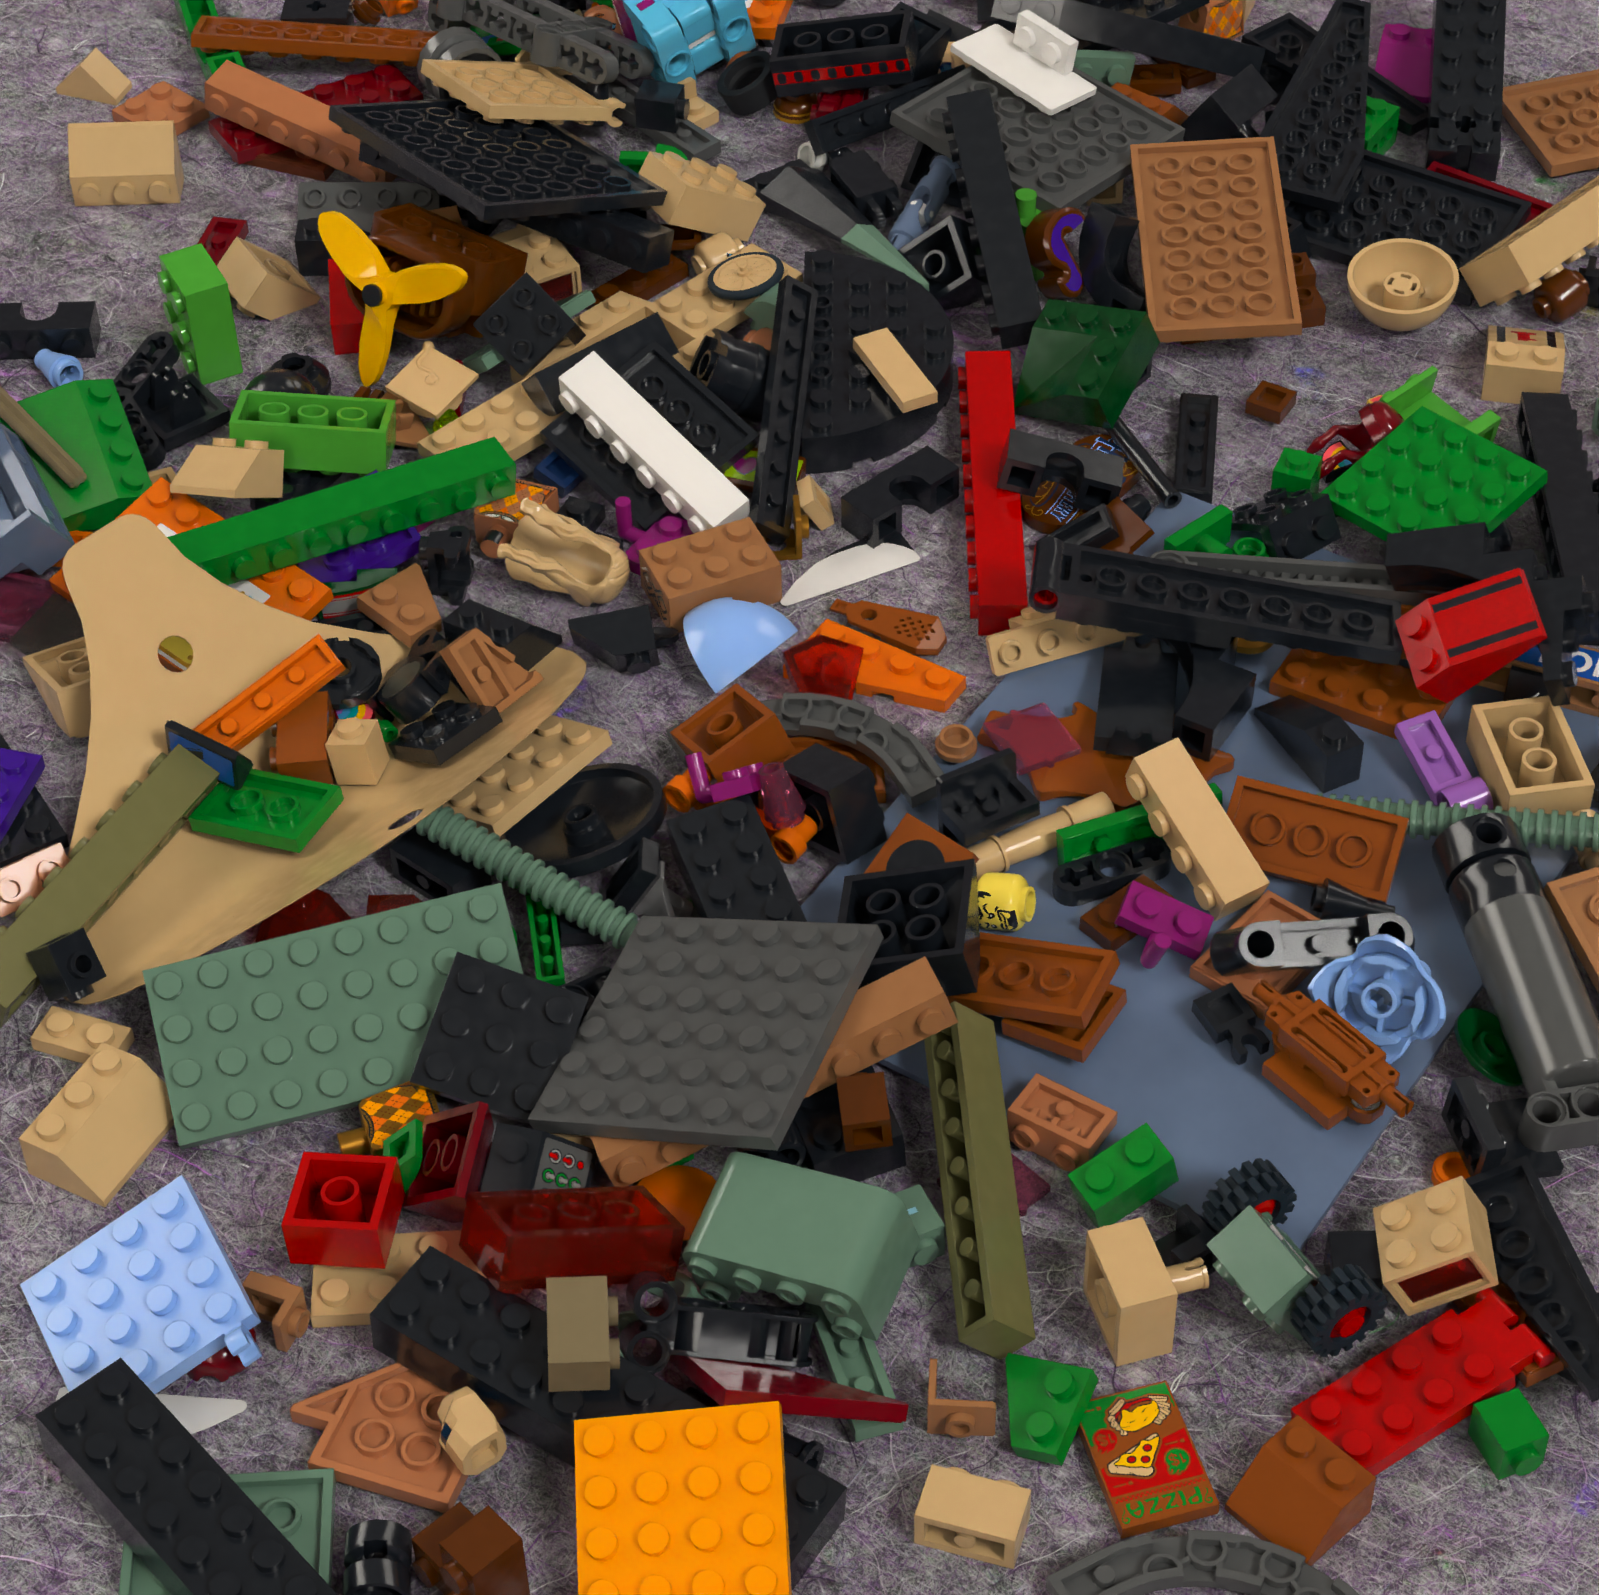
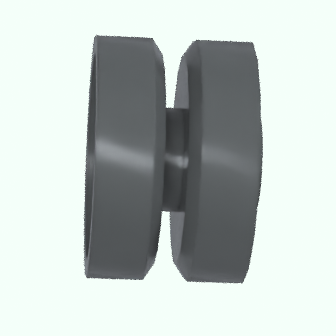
[417,26,502,99]

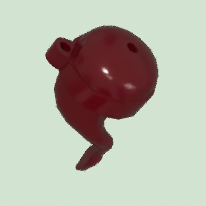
[1306,401,1405,479]

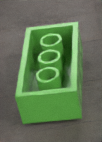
[229,390,396,477]

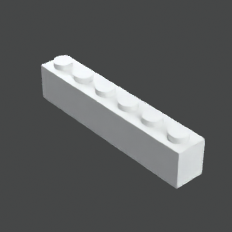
[558,351,750,533]

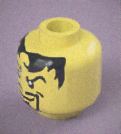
[977,872,1036,932]

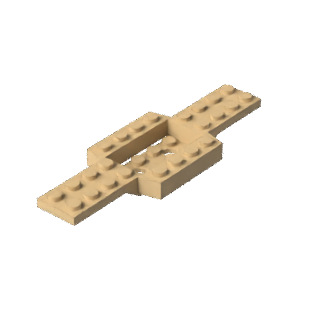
[417,243,803,461]

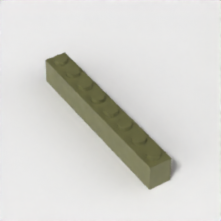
[0,744,220,1028]
[924,1001,1036,1360]

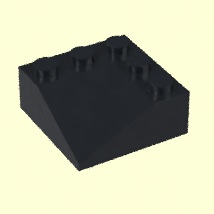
[837,859,981,996]

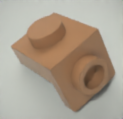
[242,1271,310,1352]

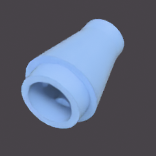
[34,349,83,388]

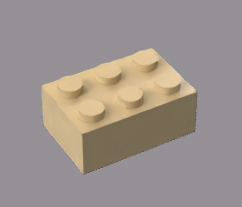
[638,151,766,242]
[1466,696,1595,815]

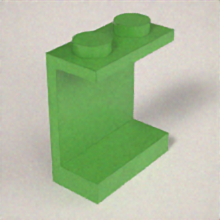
[1379,366,1502,442]

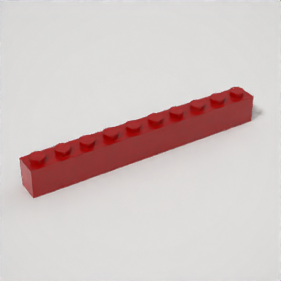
[958,351,1028,636]

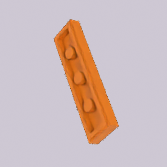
[193,634,346,751]

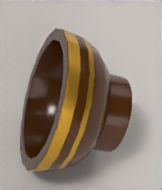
[773,93,817,124]

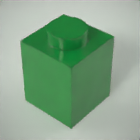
[1271,447,1322,493]
[1468,1388,1550,1480]

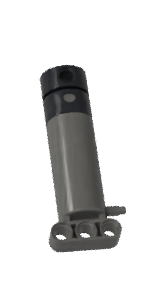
[1432,813,1599,1152]

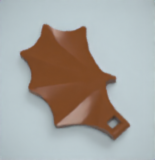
[977,702,1235,812]

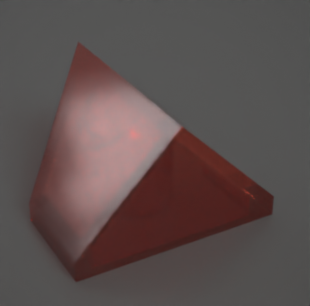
[782,634,864,700]

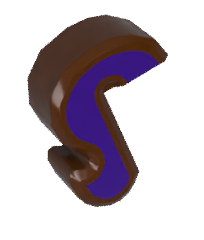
[1025,207,1085,299]

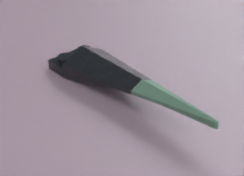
[742,159,929,291]

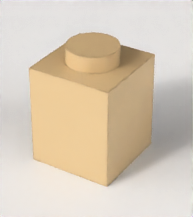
[325,717,390,785]

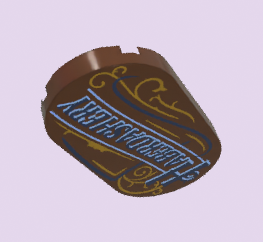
[1021,434,1141,534]

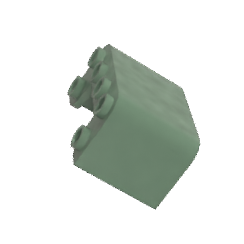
[682,1152,920,1341]

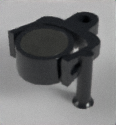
[366,629,470,725]

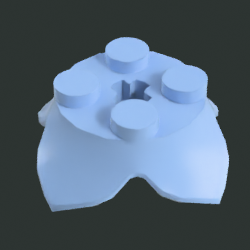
[1307,934,1446,1064]

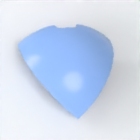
[683,597,798,694]

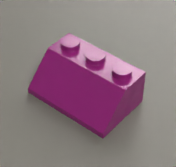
[1375,23,1432,103]

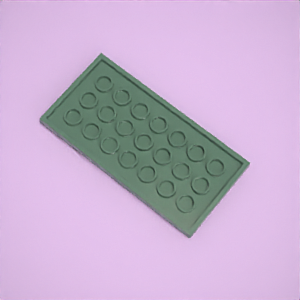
[142,883,523,1150]

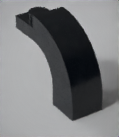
[1079,202,1146,312]

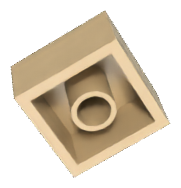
[1083,1217,1209,1367]

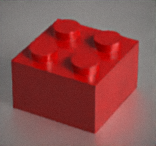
[281,1152,405,1269]

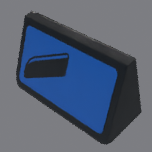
[165,720,254,790]

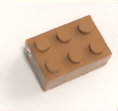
[639,517,782,633]

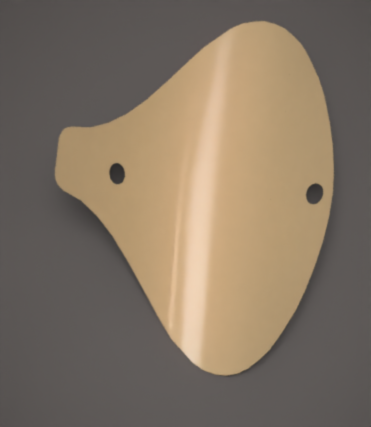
[62,514,586,1005]

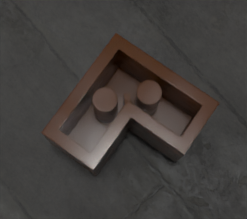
[411,1502,530,1595]

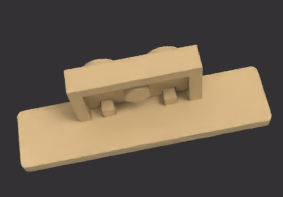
[985,607,1143,676]

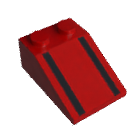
[1395,568,1548,703]

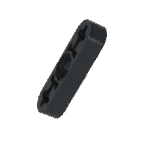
[1052,837,1171,907]

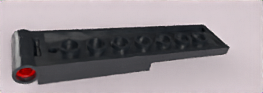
[1029,537,1402,666]

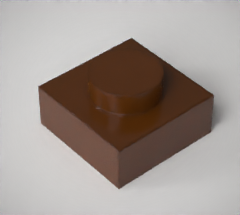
[1245,380,1297,425]

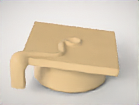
[385,341,479,420]

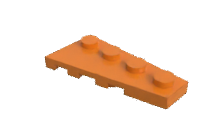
[783,619,966,713]

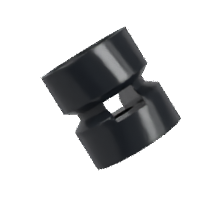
[342,1519,412,1595]

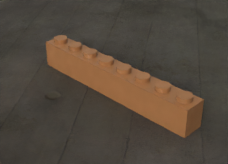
[590,956,958,1191]

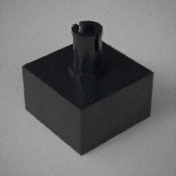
[1180,64,1278,141]

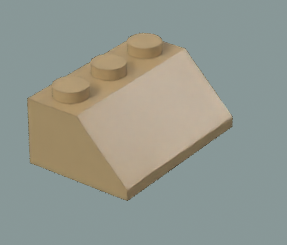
[68,120,184,206]
[18,1042,174,1207]

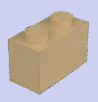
[914,1464,1031,1569]

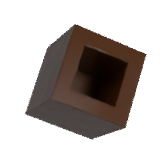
[836,1072,893,1152]

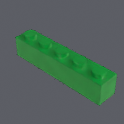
[526,894,566,986]

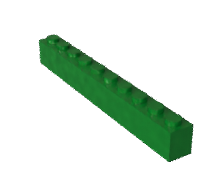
[167,437,516,585]

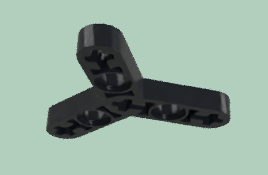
[113,331,180,471]

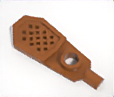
[829,599,947,655]

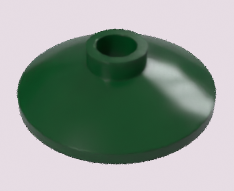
[1454,1008,1523,1087]

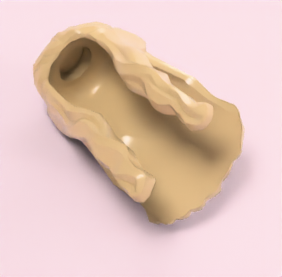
[497,497,630,607]

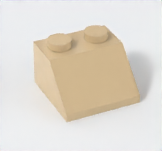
[217,236,321,321]
[170,437,284,498]

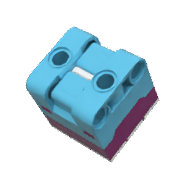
[612,0,756,83]

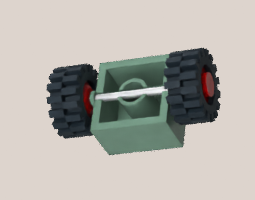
[1202,1158,1388,1357]

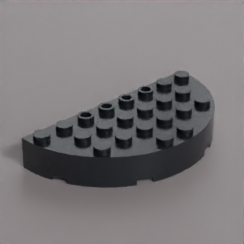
[802,250,954,474]

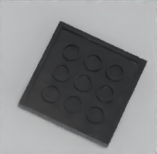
[540,340,760,532]

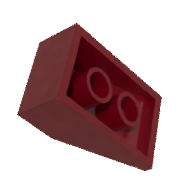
[402,1101,494,1223]

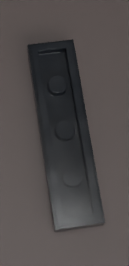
[1174,393,1219,504]

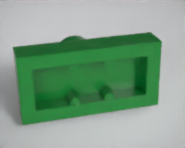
[1164,504,1233,554]

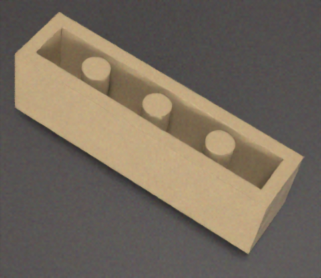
[1125,737,1270,921]

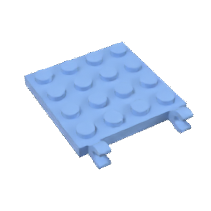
[20,1175,262,1394]

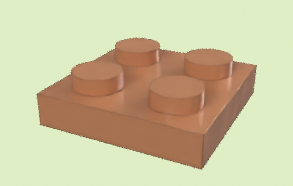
[112,81,210,136]

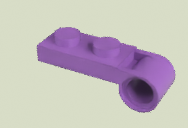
[1394,710,1493,810]

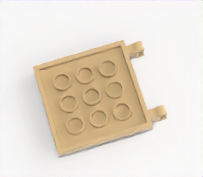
[421,59,626,127]

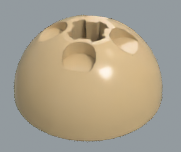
[1347,238,1459,332]

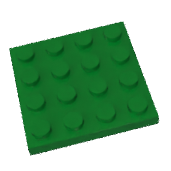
[1321,406,1548,542]

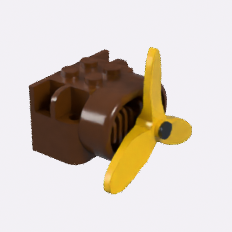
[318,203,528,387]

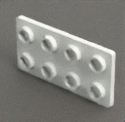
[950,9,1097,115]

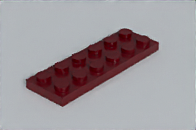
[208,64,424,165]

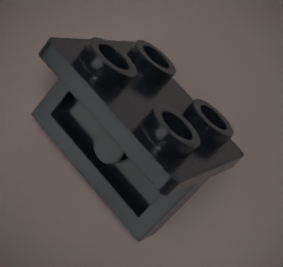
[936,748,1040,846]

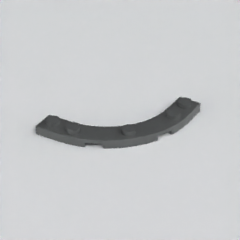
[666,693,944,808]
[1046,1530,1360,1595]

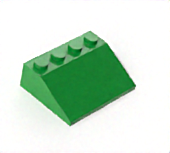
[0,379,152,531]

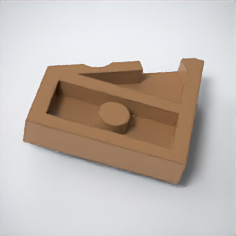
[357,563,442,649]
[439,628,544,714]

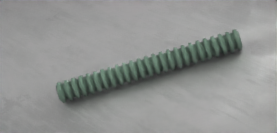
[1307,792,1599,853]
[416,805,639,949]

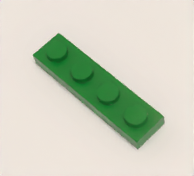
[1056,783,1223,866]

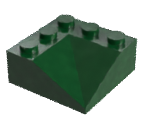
[1014,299,1160,429]

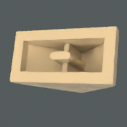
[56,47,132,106]

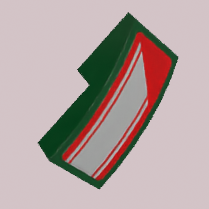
[319,568,398,620]

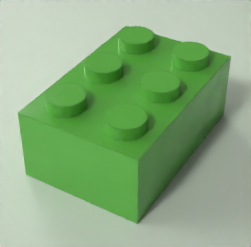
[157,243,243,385]

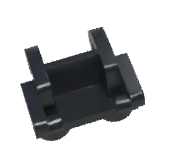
[419,525,474,606]

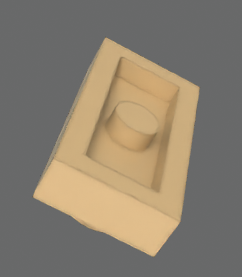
[30,1005,135,1064]

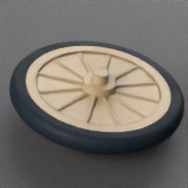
[707,252,784,300]

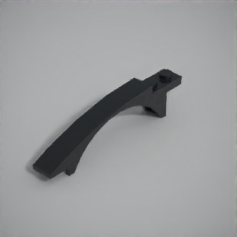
[990,0,1266,77]

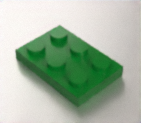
[188,769,344,853]

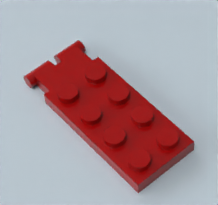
[1291,1288,1555,1476]

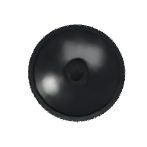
[500,763,667,878]

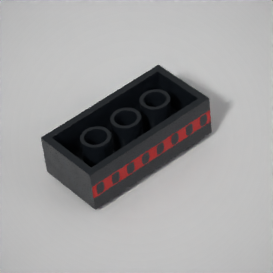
[769,9,919,98]

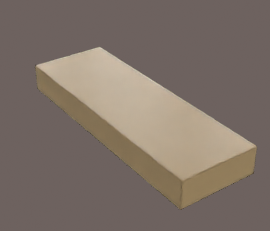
[853,328,938,413]

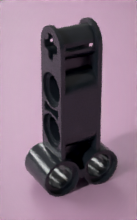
[619,1271,819,1374]

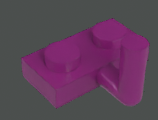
[615,496,694,576]
[685,752,781,804]
[1114,880,1214,969]

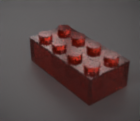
[459,1185,685,1294]

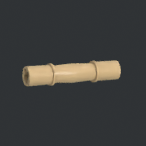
[966,792,1115,882]

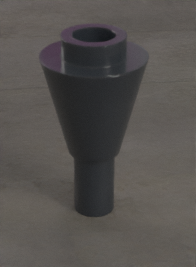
[1310,878,1395,920]

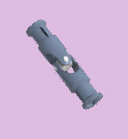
[888,155,960,250]

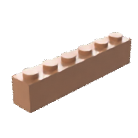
[205,60,397,182]

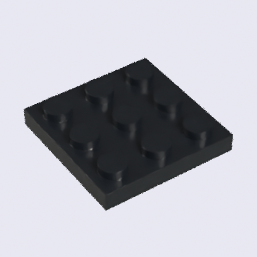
[410,952,589,1127]

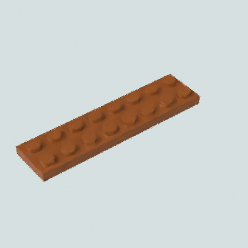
[191,15,439,67]

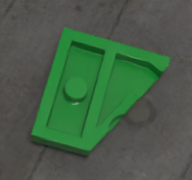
[1005,1353,1099,1466]

